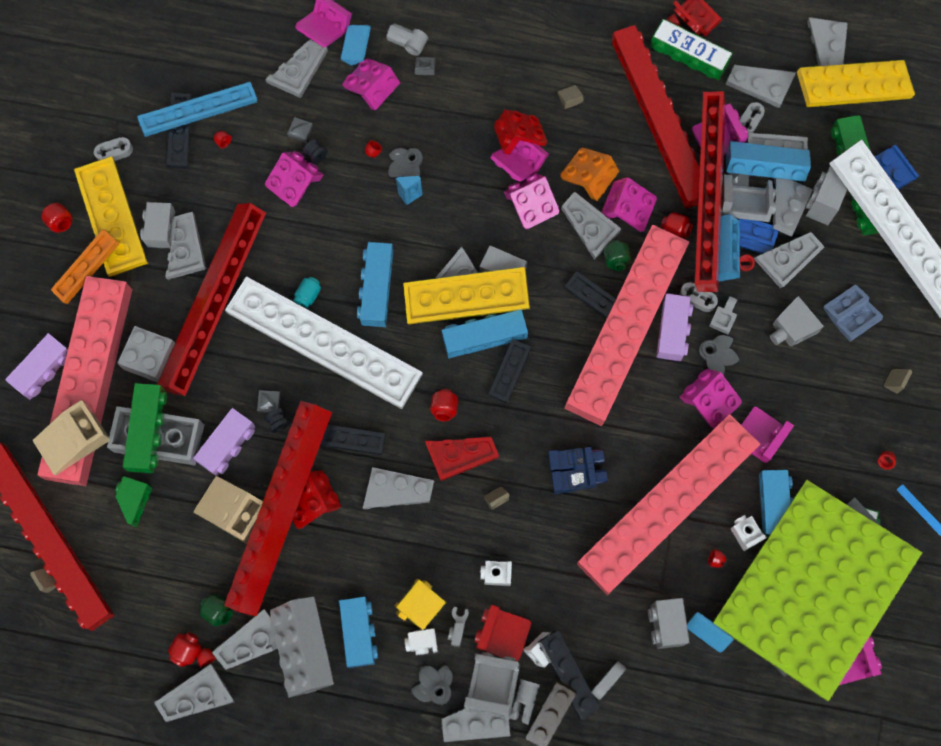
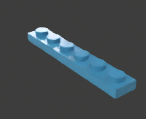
[137,82,257,137]

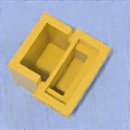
[395,579,446,630]

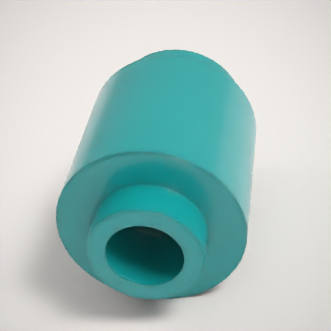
[294,277,322,308]

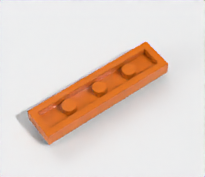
[51,229,120,304]

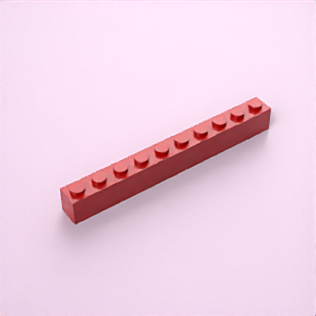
[612,25,700,209]
[695,91,726,292]
[157,203,266,396]
[224,401,332,617]
[0,441,115,631]

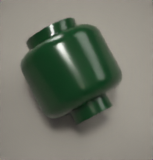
[603,240,632,271]
[200,594,233,627]

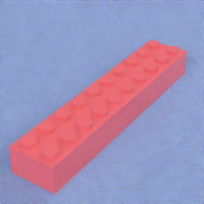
[564,225,689,426]
[38,276,132,486]
[577,414,760,595]

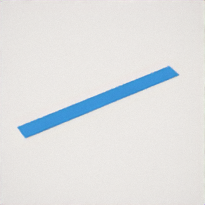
[897,484,941,536]

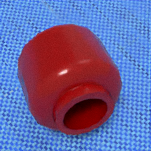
[41,203,72,233]
[661,212,693,239]
[430,389,459,421]
[168,632,201,667]

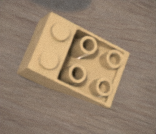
[33,400,110,476]
[193,476,263,544]

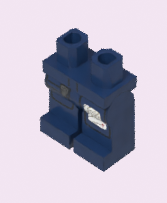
[548,447,607,495]

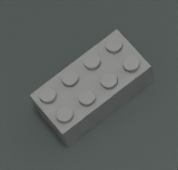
[107,406,204,465]
[270,597,334,697]

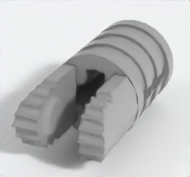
[510,679,540,724]

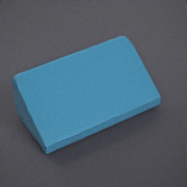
[341,25,371,66]
[396,176,423,205]
[687,612,733,653]

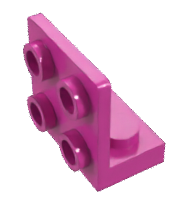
[601,177,657,232]
[741,407,794,464]

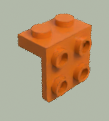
[560,148,619,201]

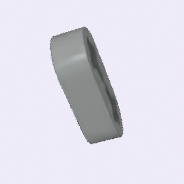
[739,102,765,133]
[94,137,133,161]
[680,282,718,312]
[591,661,626,700]

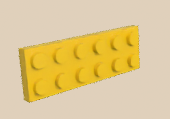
[797,60,915,107]
[74,156,148,277]
[403,267,530,324]

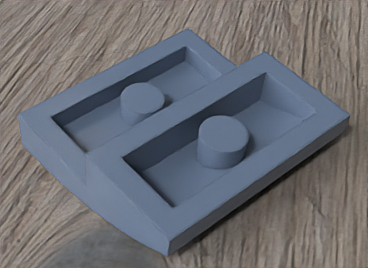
[824,284,883,342]

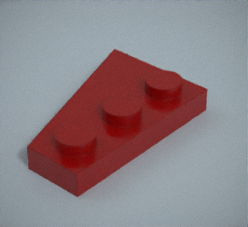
[425,437,499,481]

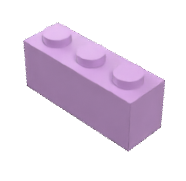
[656,293,693,361]
[5,333,68,400]
[193,408,255,476]

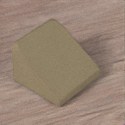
[557,85,584,109]
[884,369,912,393]
[484,487,510,510]
[30,568,56,593]

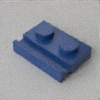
[875,145,919,190]
[739,219,778,254]

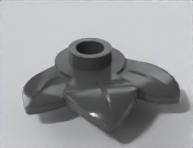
[388,148,423,177]
[699,335,739,375]
[411,665,453,705]

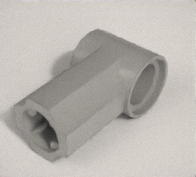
[387,23,428,56]

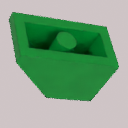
[115,476,152,528]

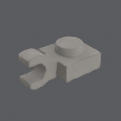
[709,296,738,335]
[448,607,469,647]

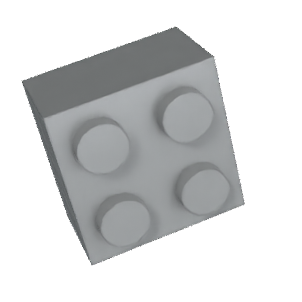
[805,166,847,225]
[117,326,175,382]
[648,598,689,649]

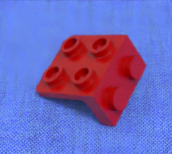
[673,0,722,37]
[494,109,547,155]
[293,470,342,529]
[474,605,531,662]

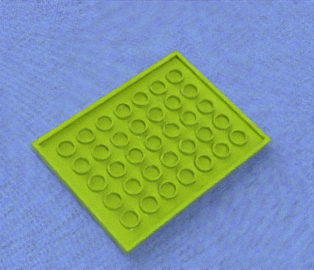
[713,480,922,701]

